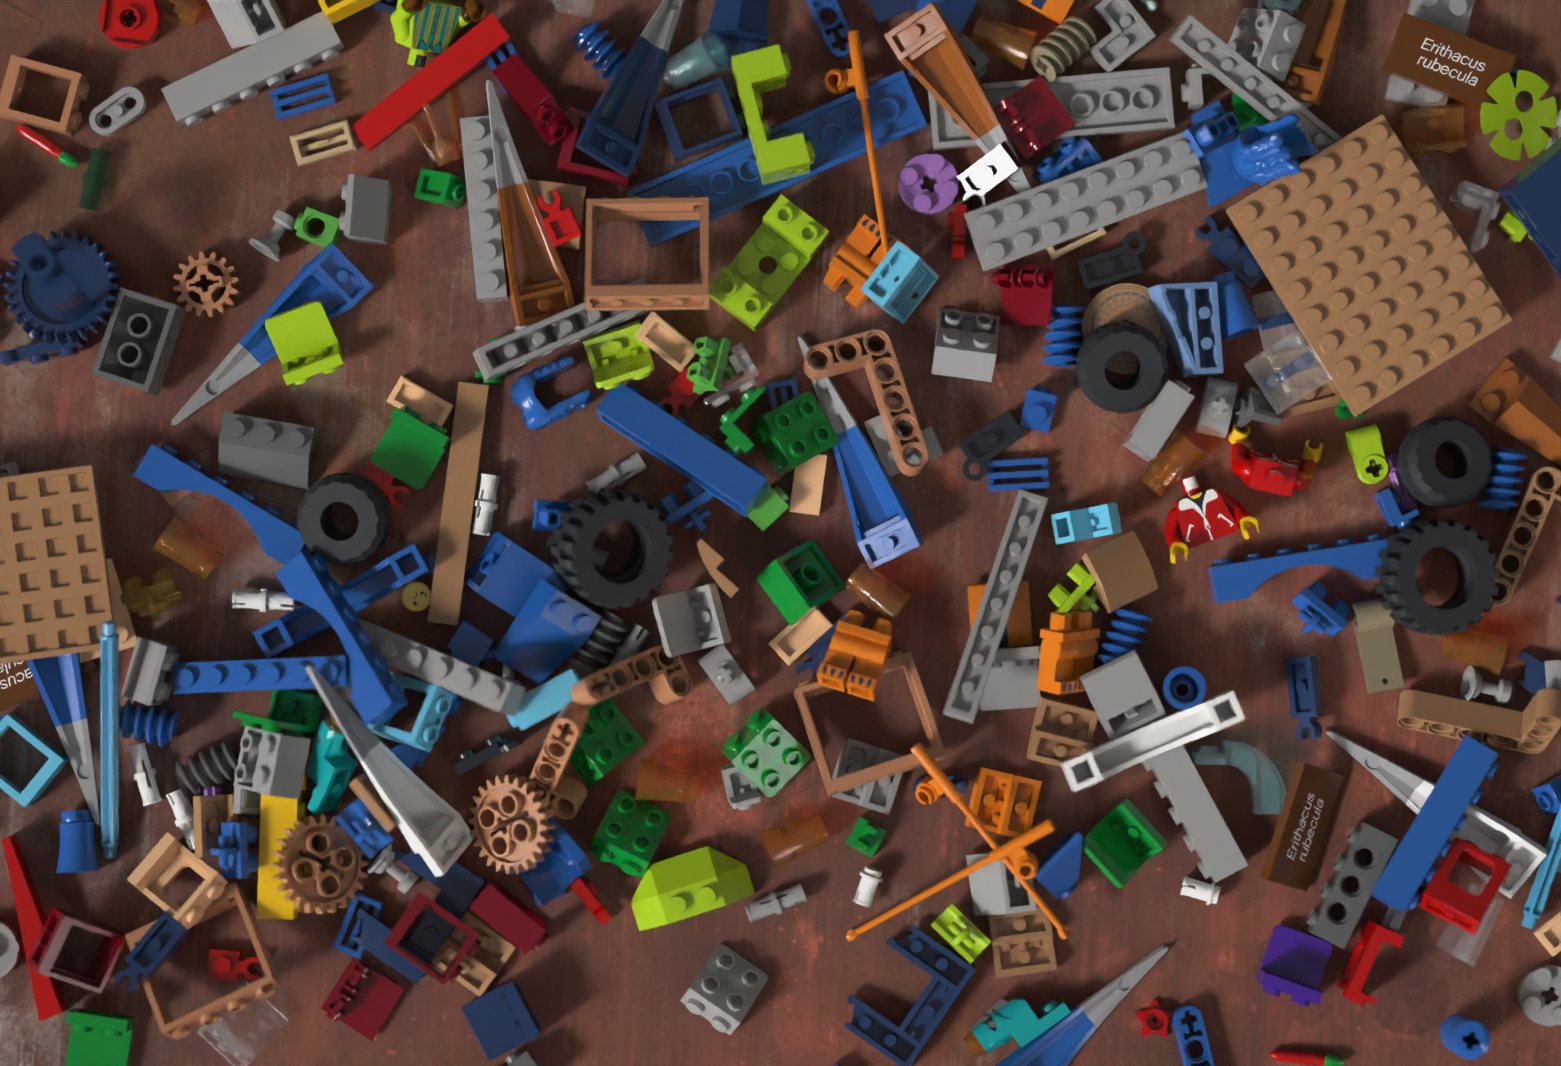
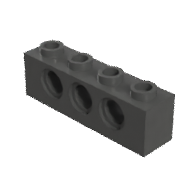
[1306,822,1398,949]

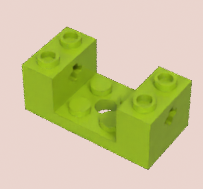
[731,44,815,185]
[710,194,829,332]

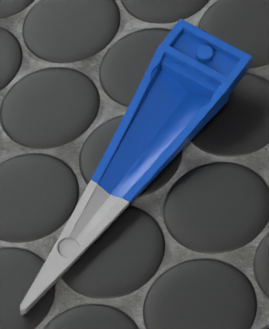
[171,242,374,426]
[798,335,924,570]
[26,653,101,826]
[995,944,1168,1066]

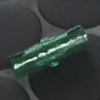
[77,148,111,212]

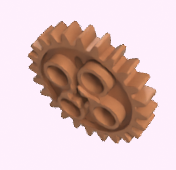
[468,774,555,874]
[271,814,369,914]

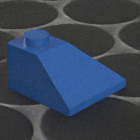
[1035,829,1082,899]

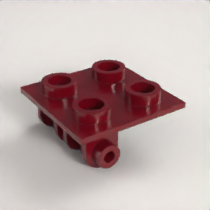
[994,75,1075,159]
[992,264,1055,325]
[321,957,405,1041]

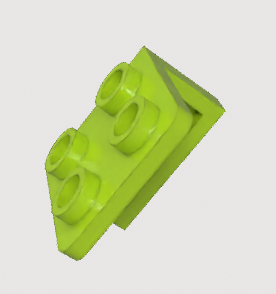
[265,300,344,385]
[582,320,655,390]

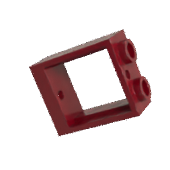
[491,53,575,146]
[557,108,646,187]
[469,879,550,955]
[383,892,482,985]
[27,906,126,994]

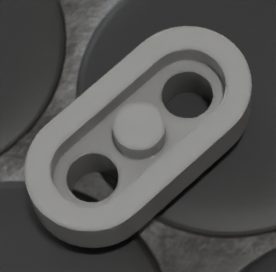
[89,87,146,136]

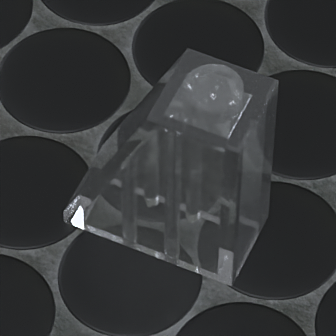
[1435,882,1505,967]

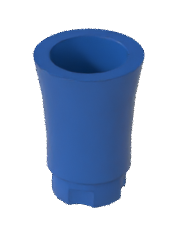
[1207,271,1262,341]
[1162,666,1206,710]
[56,810,100,873]

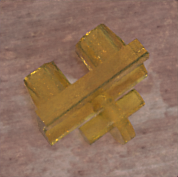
[120,568,183,622]

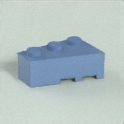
[1147,282,1224,378]

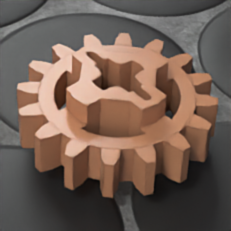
[173,251,241,318]

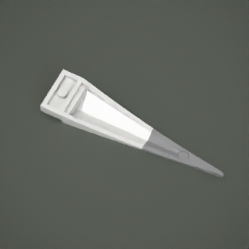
[305,666,475,877]
[1326,728,1547,899]

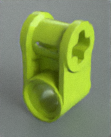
[1345,424,1388,485]

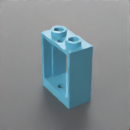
[860,241,940,324]
[506,668,582,731]
[360,671,454,752]
[0,713,69,808]

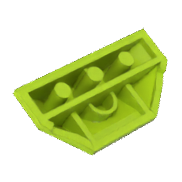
[630,846,755,931]

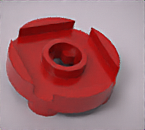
[99,0,161,49]

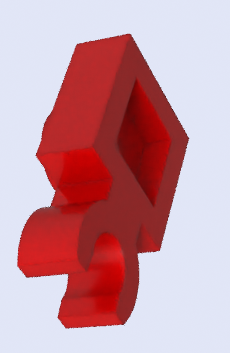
[537,189,583,247]
[947,204,967,259]
[659,366,706,418]
[361,461,412,509]
[570,876,612,926]
[207,948,261,982]

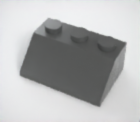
[92,287,186,396]
[218,412,319,489]

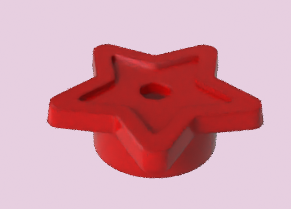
[1135,999,1173,1038]

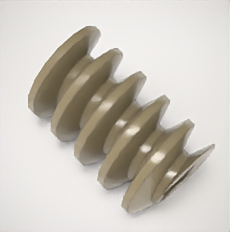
[1030,16,1096,82]

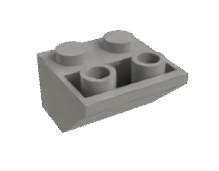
[207,0,287,49]
[339,174,392,245]
[931,308,999,382]
[121,637,180,706]
[1079,650,1165,741]
[234,726,311,800]
[966,847,1037,916]

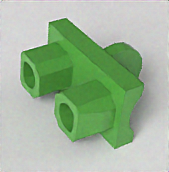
[686,336,735,395]

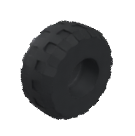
[1076,321,1168,414]
[1397,416,1493,508]
[297,472,392,565]

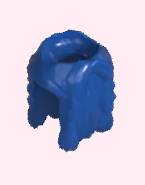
[1231,114,1317,186]
[510,356,591,431]

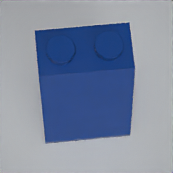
[464,530,568,617]

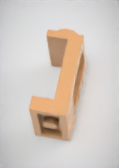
[127,832,228,930]

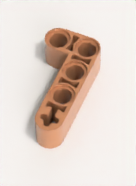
[571,644,692,708]
[528,701,589,819]

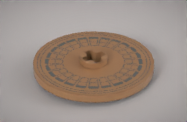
[1081,283,1169,374]

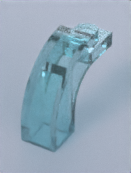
[1191,740,1287,814]

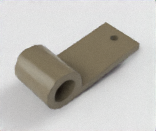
[1351,597,1405,694]

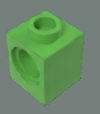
[294,207,342,248]
[748,484,789,532]

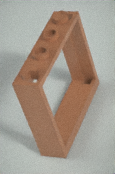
[585,195,710,311]
[794,650,946,797]
[125,882,282,1040]

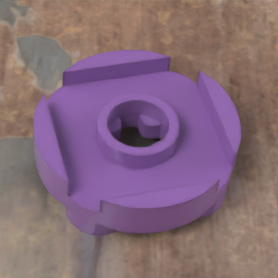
[898,154,959,215]

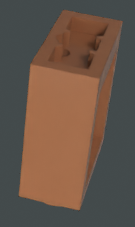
[0,55,89,136]

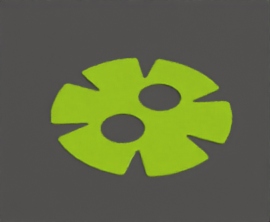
[1480,70,1557,161]

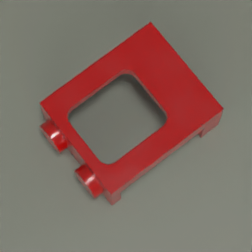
[1419,837,1512,936]
[1336,920,1405,1006]

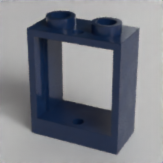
[654,77,746,163]

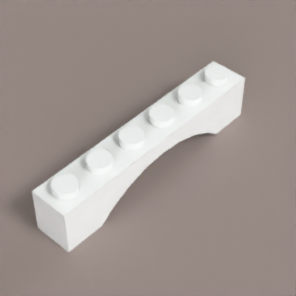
[1060,690,1245,792]

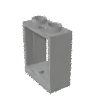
[1123,379,1194,462]

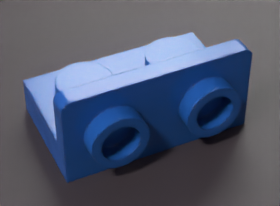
[1032,136,1103,184]

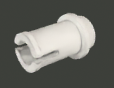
[853,866,883,907]
[1180,876,1221,905]

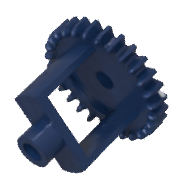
[4,230,121,345]

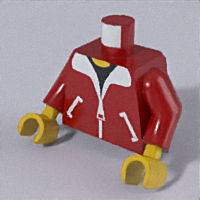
[1228,424,1323,497]
[1164,475,1260,563]

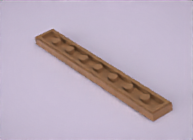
[428,382,490,626]

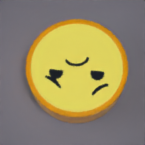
[401,581,431,612]

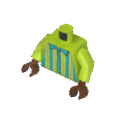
[390,0,487,68]

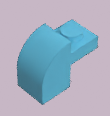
[1051,502,1122,545]

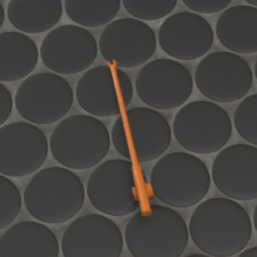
[824,30,890,260]
[910,742,1071,939]
[846,819,1056,942]

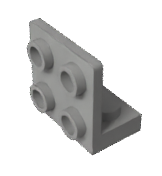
[980,646,1040,711]

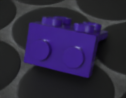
[1256,925,1332,1007]

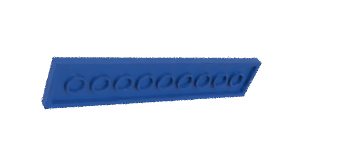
[626,70,927,248]

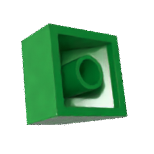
[755,539,847,626]

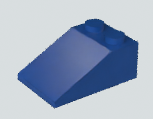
[492,578,601,684]

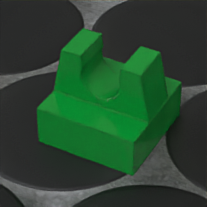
[845,816,887,858]

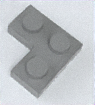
[1089,0,1156,73]
[863,415,943,477]

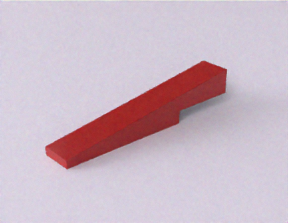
[350,13,512,152]
[2,835,69,1022]

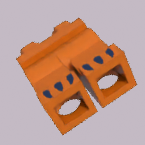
[823,214,911,309]
[817,609,892,701]
[1037,609,1100,695]

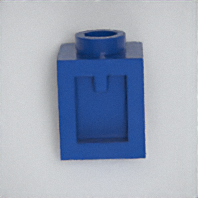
[1019,386,1058,434]
[1373,488,1421,529]
[1532,774,1561,815]

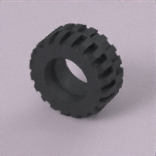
[551,487,674,609]
[1375,518,1500,636]

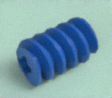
[569,20,626,85]
[1042,304,1085,368]
[1478,447,1528,512]
[1096,607,1154,665]
[119,699,179,747]
[1440,1014,1490,1059]

